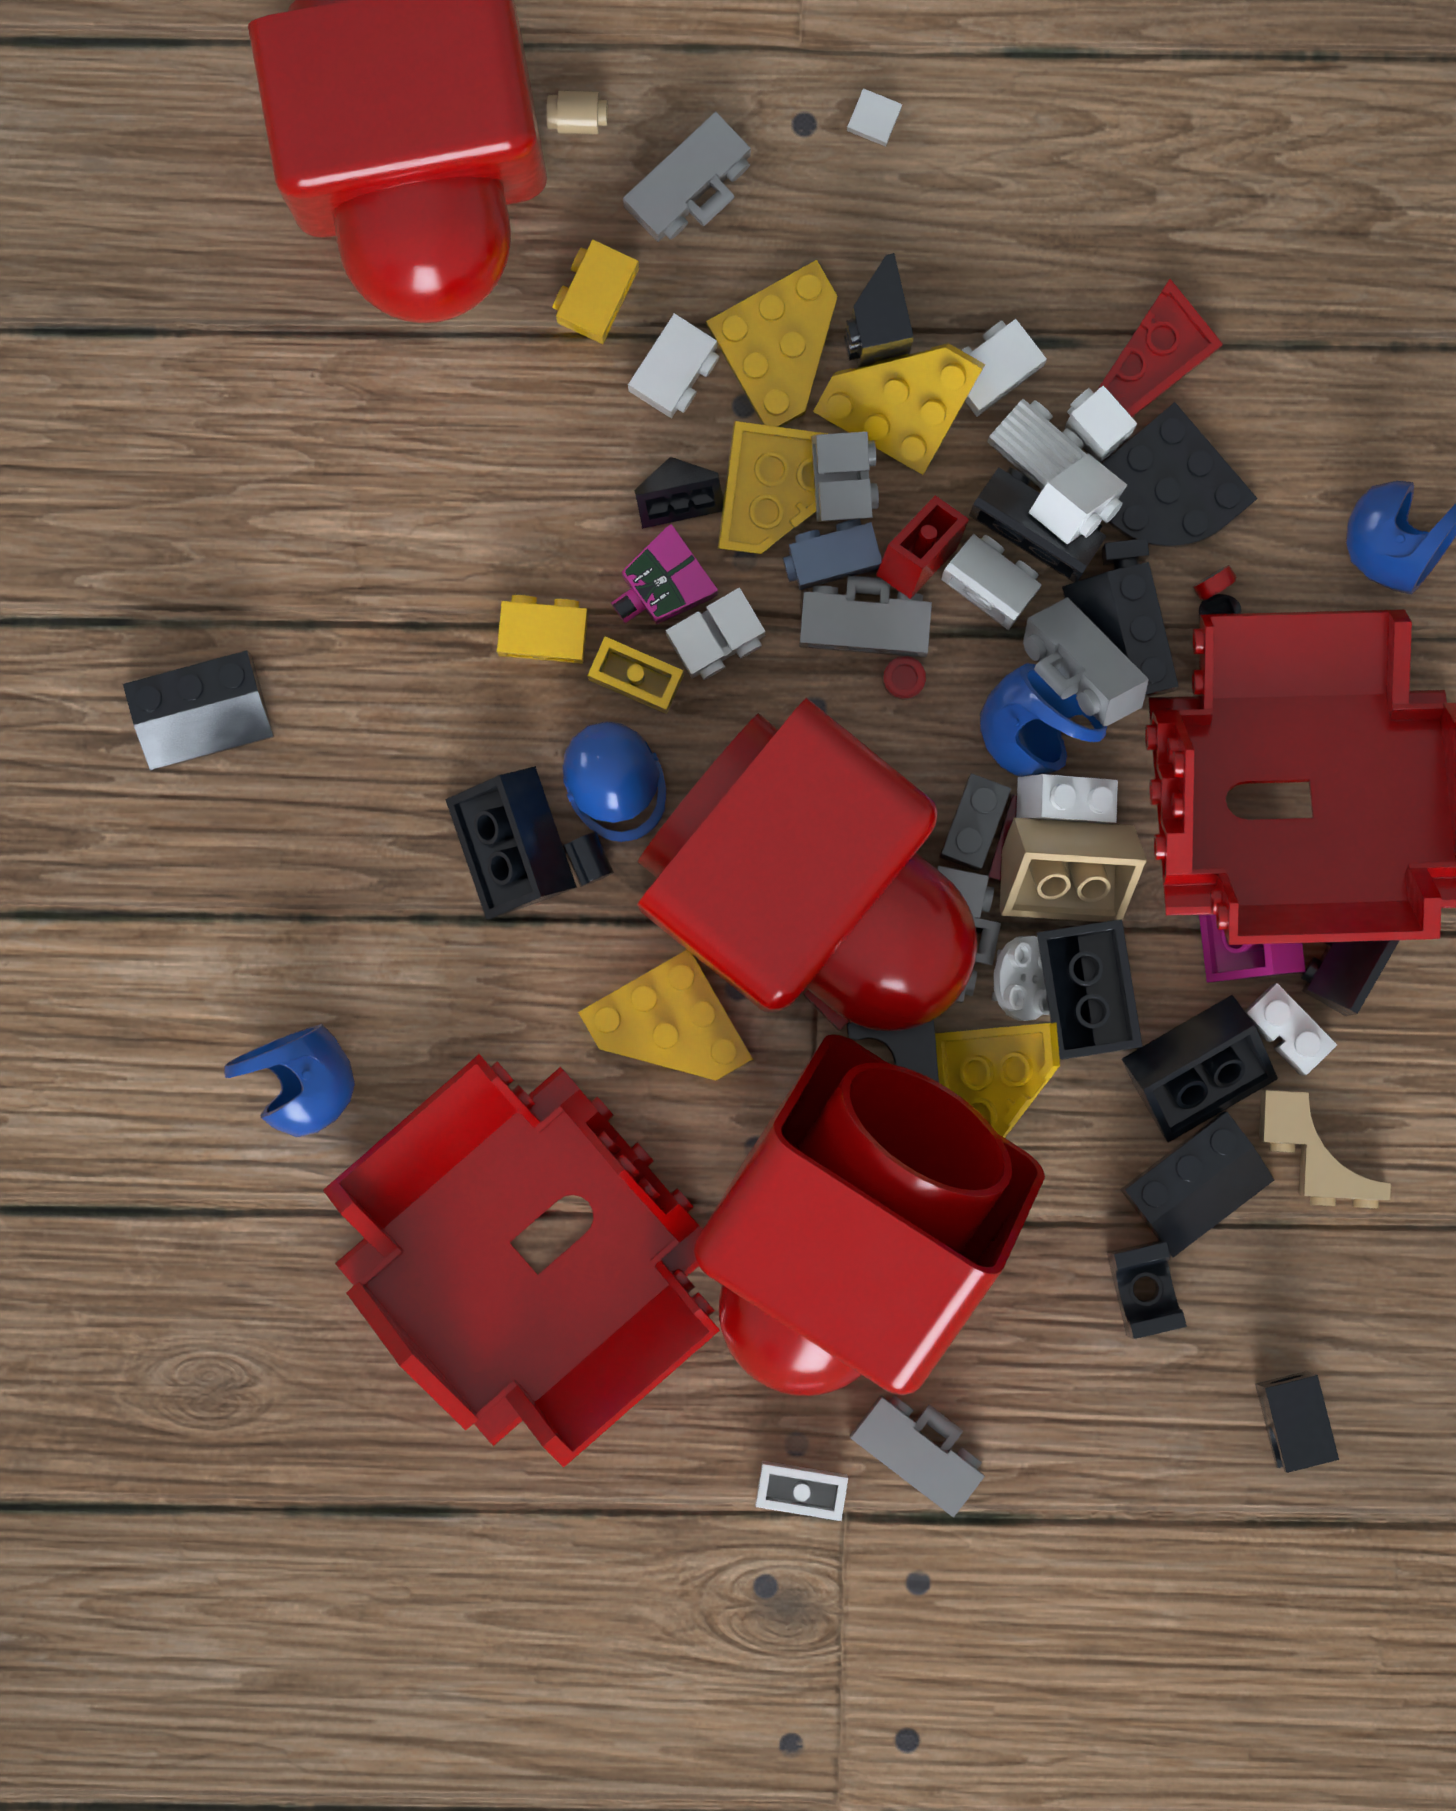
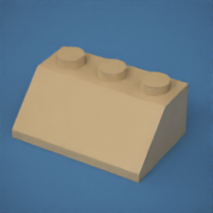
[1000,818,1146,922]

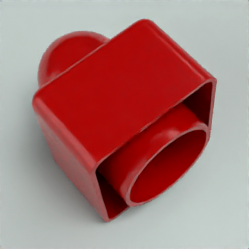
[248,0,547,323]
[637,697,977,1031]
[694,1034,1045,1396]

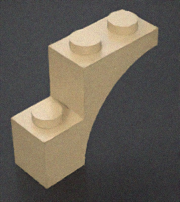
[1259,1090,1391,1208]

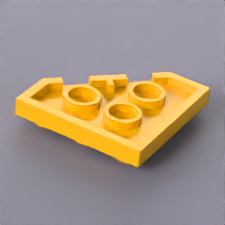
[706,260,838,427]
[813,343,986,475]
[718,421,828,554]
[578,950,753,1081]
[935,1023,1060,1138]

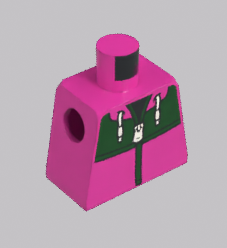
[611,524,718,625]

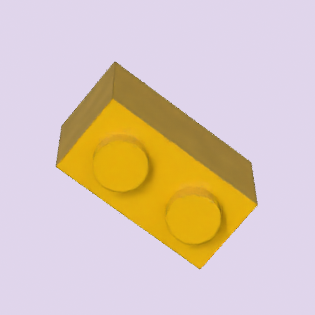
[552,239,639,344]
[497,595,588,664]
[588,636,684,714]

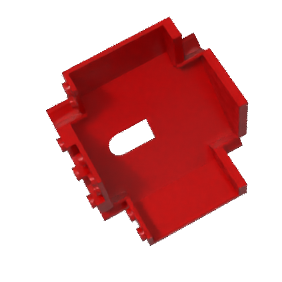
[1145,609,1456,945]
[323,1054,720,1467]

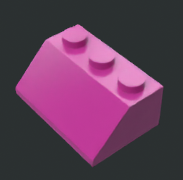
[1199,914,1305,983]

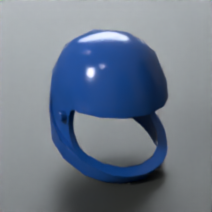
[1346,481,1456,594]
[980,663,1107,777]
[563,721,666,842]
[224,1024,355,1137]

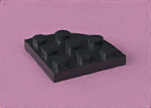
[1102,402,1258,548]

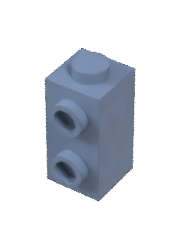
[783,519,882,591]

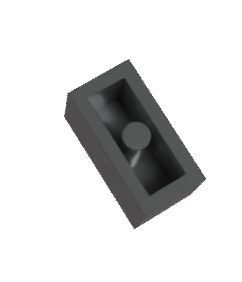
[939,773,1011,872]

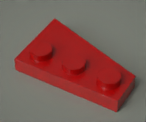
[1097,279,1223,417]

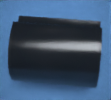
[563,832,614,887]

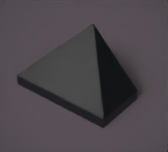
[634,457,724,529]

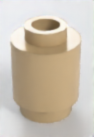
[547,91,608,134]

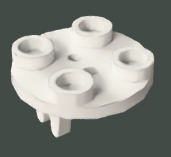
[992,935,1049,1021]

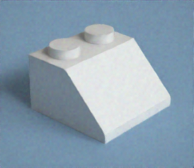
[941,534,1042,630]

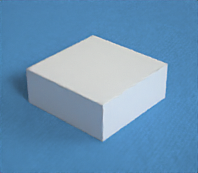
[847,89,902,147]

